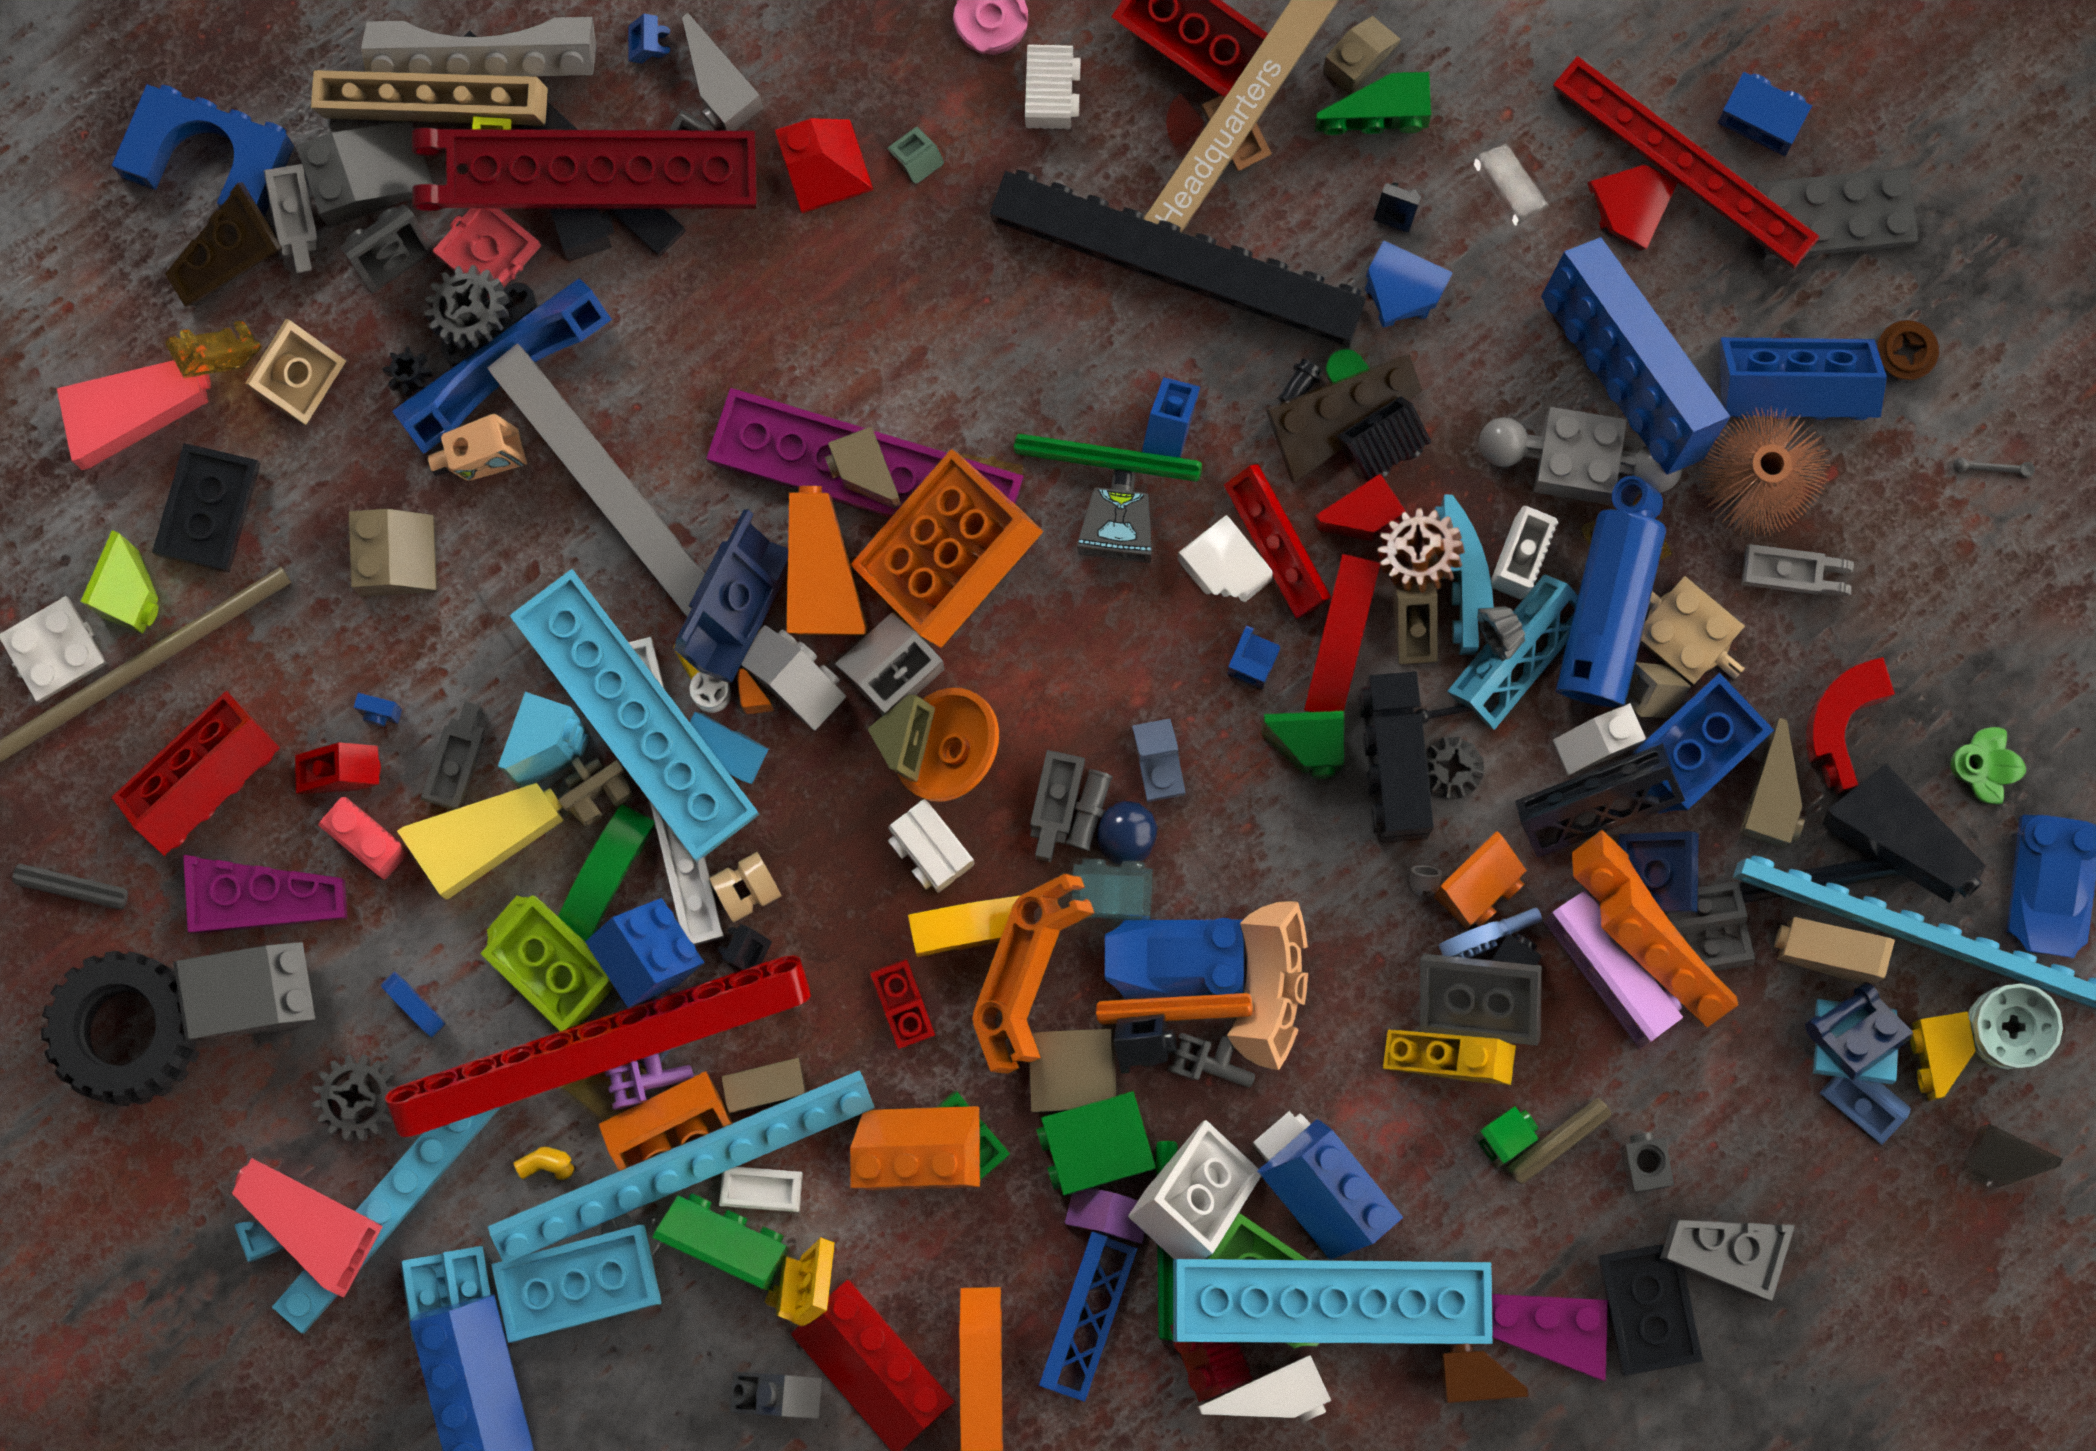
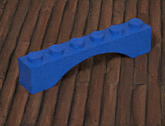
[392,278,612,454]

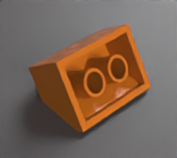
[599,1071,733,1171]
[850,1106,980,1190]

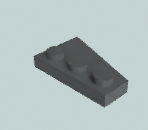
[1660,1220,1795,1301]

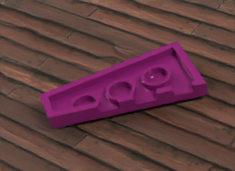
[183,855,347,934]

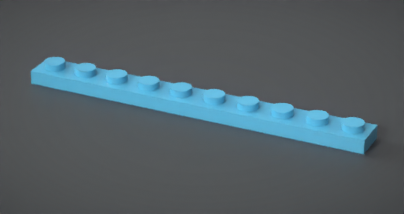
[1733,856,2096,1009]
[488,1070,875,1264]

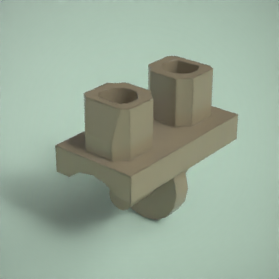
[558,757,633,827]

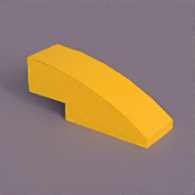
[908,896,1020,957]

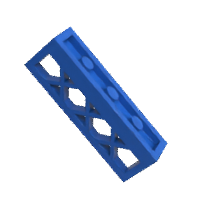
[1039,1232,1137,1402]

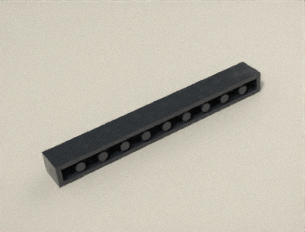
[989,170,1366,348]

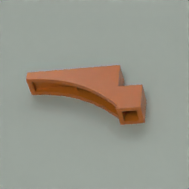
[1572,830,1738,1027]

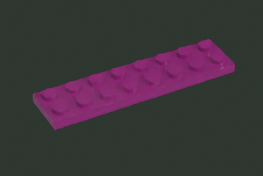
[706,388,1024,518]

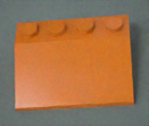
[850,448,1044,648]

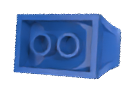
[1632,673,1774,814]
[2006,815,2096,958]
[1105,918,1244,1000]

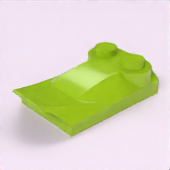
[480,895,614,1031]

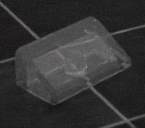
[1474,144,1548,226]

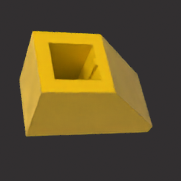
[1910,1012,1976,1101]

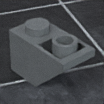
[730,1372,822,1419]

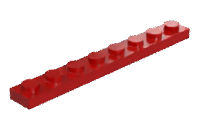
[1553,56,1819,269]

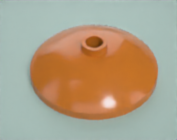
[897,688,999,802]

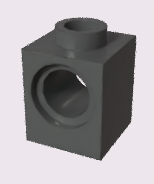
[1621,1132,1674,1194]

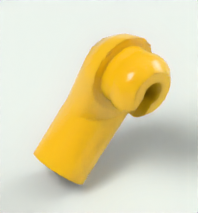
[513,1146,574,1180]

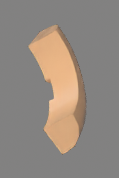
[1227,901,1308,1070]

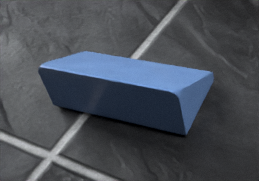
[1820,1076,1911,1145]

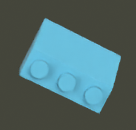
[498,692,589,788]

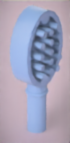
[1438,907,1542,958]

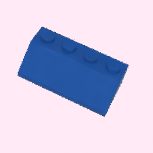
[1720,337,1887,420]
[410,1294,534,1451]

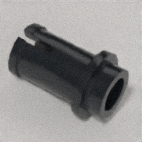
[1277,359,1321,403]

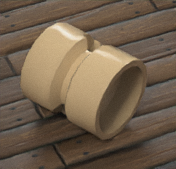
[709,852,782,923]

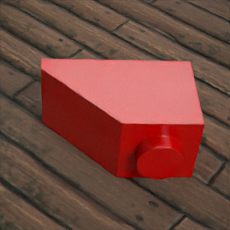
[1314,474,1406,541]
[295,742,381,794]

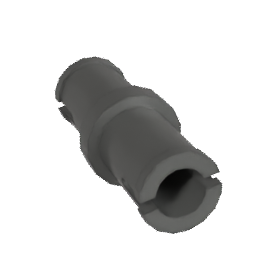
[1066,769,1113,851]

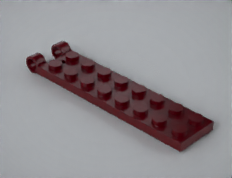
[412,128,756,212]

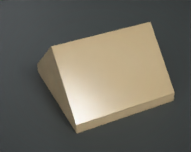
[245,319,346,425]

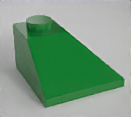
[1261,711,1344,778]

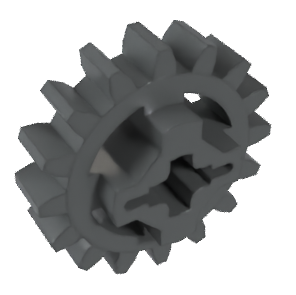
[424,265,510,349]
[312,1054,396,1141]

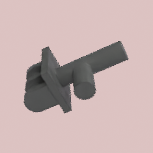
[1167,1033,1255,1088]

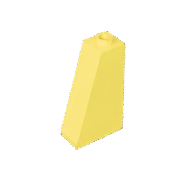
[397,783,564,900]

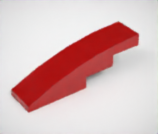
[1304,554,1380,712]

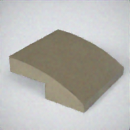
[1030,1029,1116,1113]

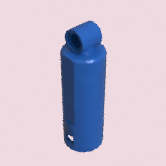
[1555,475,1666,708]

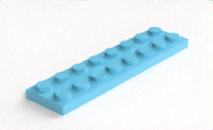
[509,569,760,862]
[1173,1259,1493,1344]

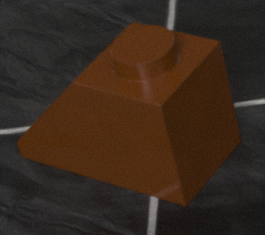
[1440,1344,1529,1403]

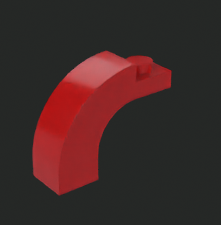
[1806,657,1895,796]

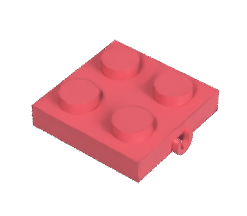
[432,208,541,300]

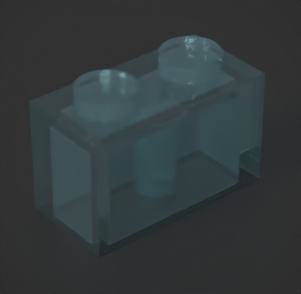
[1072,859,1153,920]

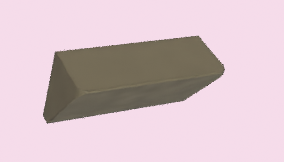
[722,1058,807,1115]

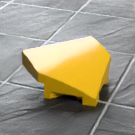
[764,1237,835,1326]

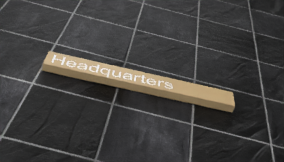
[1144,0,1339,233]

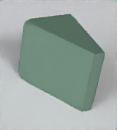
[887,127,944,184]

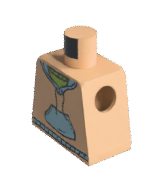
[428,413,527,481]

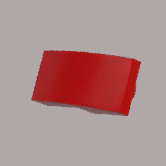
[870,958,935,1049]

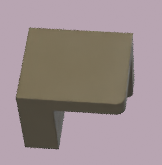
[1626,662,1691,719]

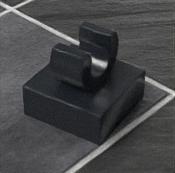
[1373,182,1422,233]
[718,924,772,970]

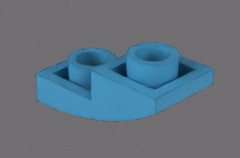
[690,712,769,784]

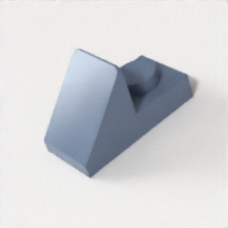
[1132,719,1186,802]

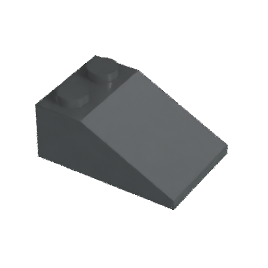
[296,121,434,228]
[340,204,434,294]
[173,942,315,1041]

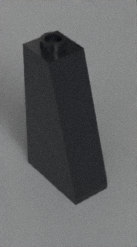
[1822,763,1986,903]

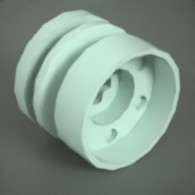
[1968,983,2063,1070]

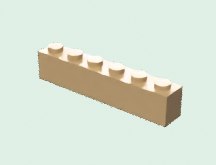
[311,70,548,125]

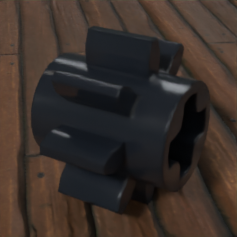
[383,347,433,398]

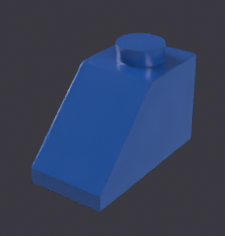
[1142,377,1200,458]

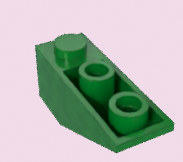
[1314,72,1431,136]

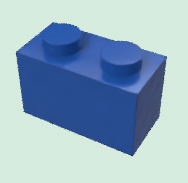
[1717,72,1812,156]

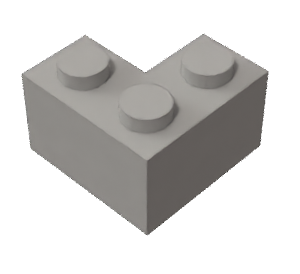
[740,625,846,731]

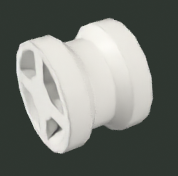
[689,672,731,713]

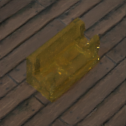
[165,321,262,378]

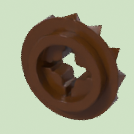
[1877,320,1939,381]

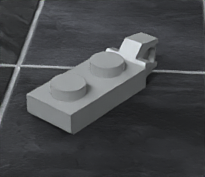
[263,164,318,273]

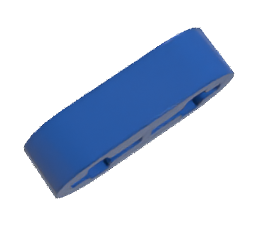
[380,971,446,1038]

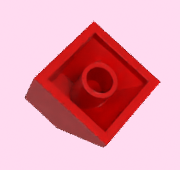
[775,118,873,214]

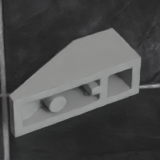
[682,13,763,131]

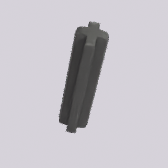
[12,864,128,910]

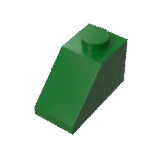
[1473,1106,1539,1169]

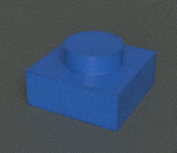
[353,693,402,727]

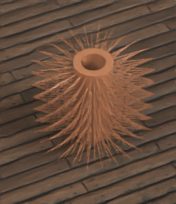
[1699,408,1831,537]

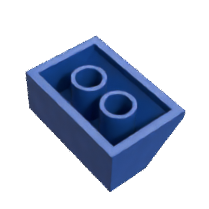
[1257,1119,1403,1260]

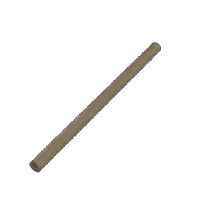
[0,567,292,763]

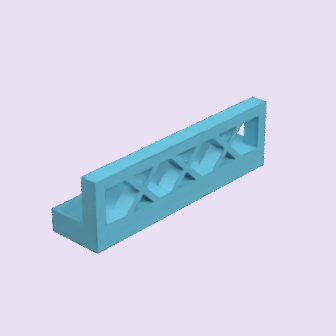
[1447,574,1578,730]

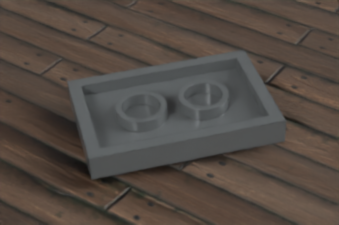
[1420,954,1542,1046]

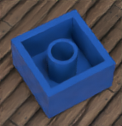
[585,898,705,1008]

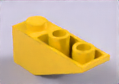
[1383,1029,1516,1085]

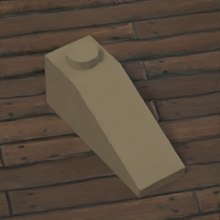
[1739,718,1805,849]

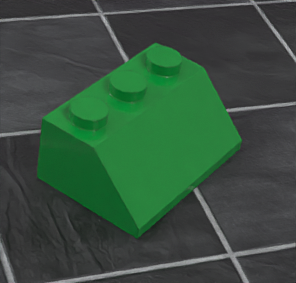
[652,1193,790,1291]

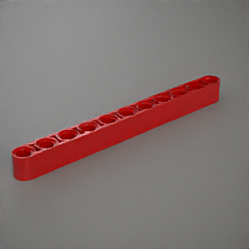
[385,955,811,1137]

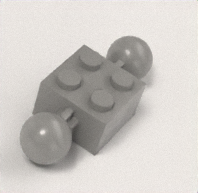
[1479,407,1682,505]

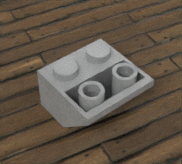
[835,612,945,716]

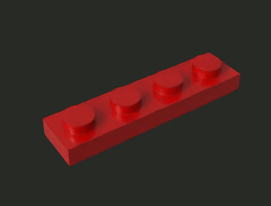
[1223,464,1331,619]

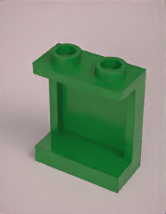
[1036,1091,1156,1196]

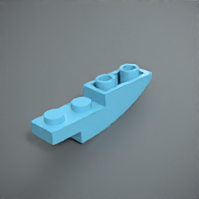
[1435,495,1494,655]

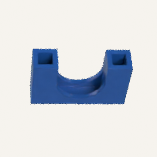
[112,84,294,217]

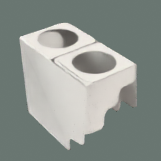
[1177,515,1273,602]

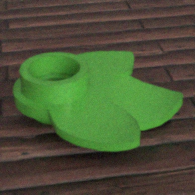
[1950,727,2027,805]

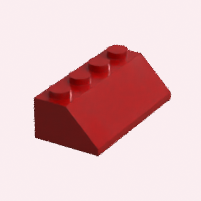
[1111,0,1269,97]
[112,690,280,856]
[791,1279,956,1451]

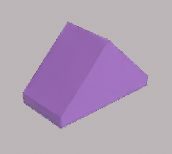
[1065,1188,1145,1244]

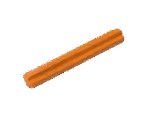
[1096,993,1253,1024]

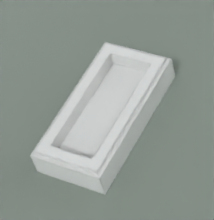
[719,1167,803,1213]

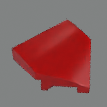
[1587,164,1678,251]

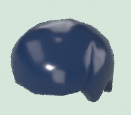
[1097,801,1158,865]

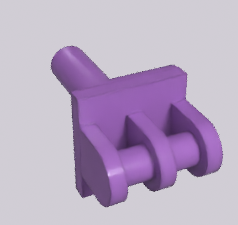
[604,1053,693,1110]

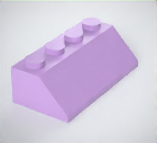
[1544,890,1683,1049]

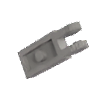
[1741,544,1854,597]

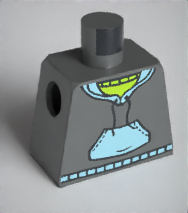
[1077,469,1152,563]

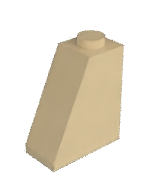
[1774,917,1895,985]

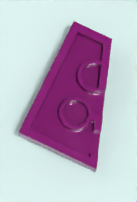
[1492,1294,1608,1382]

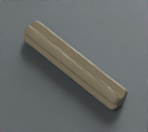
[1508,1098,1612,1184]

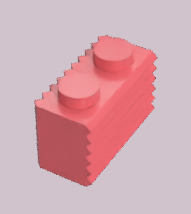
[318,797,408,880]

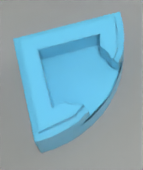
[234,1222,285,1262]

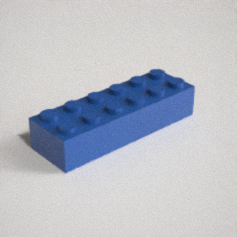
[1541,237,1731,475]

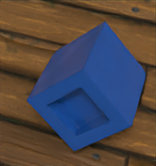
[1227,625,1280,689]

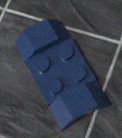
[674,509,788,682]

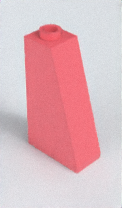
[57,356,211,470]
[232,1158,383,1298]

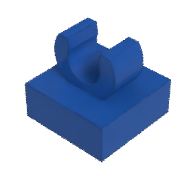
[628,14,670,64]

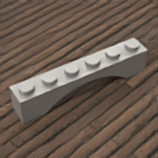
[361,17,597,76]

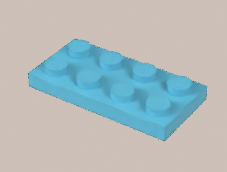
[491,1225,662,1343]

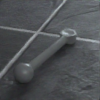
[1953,457,2035,478]

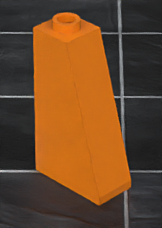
[786,486,867,636]

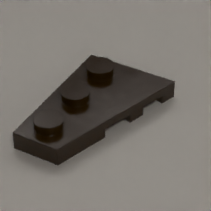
[165,182,282,307]

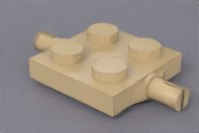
[1640,576,1745,687]

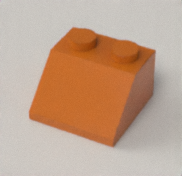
[1434,831,1527,930]

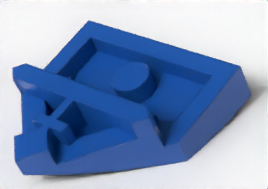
[1365,240,1453,328]

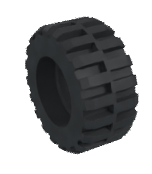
[41,951,203,1106]

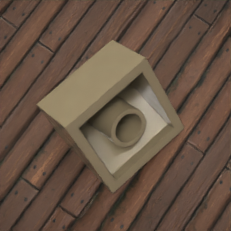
[349,509,437,597]

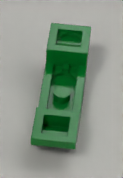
[558,804,655,942]

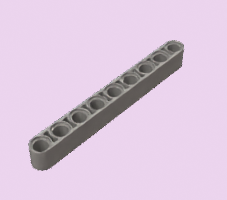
[487,343,705,617]

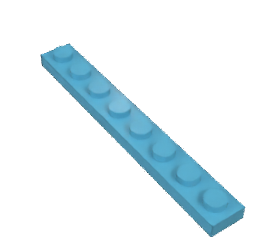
[272,1107,500,1334]

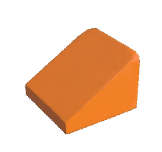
[737,668,774,714]

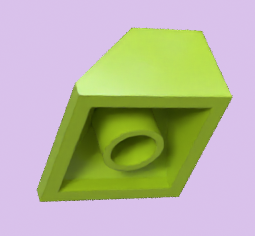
[80,530,159,634]

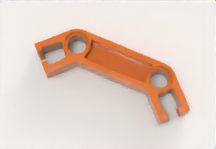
[972,874,1095,1074]
[959,1287,1003,1451]

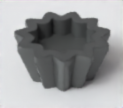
[1477,606,1525,661]

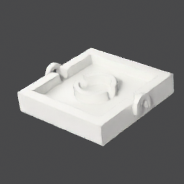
[0,596,107,703]

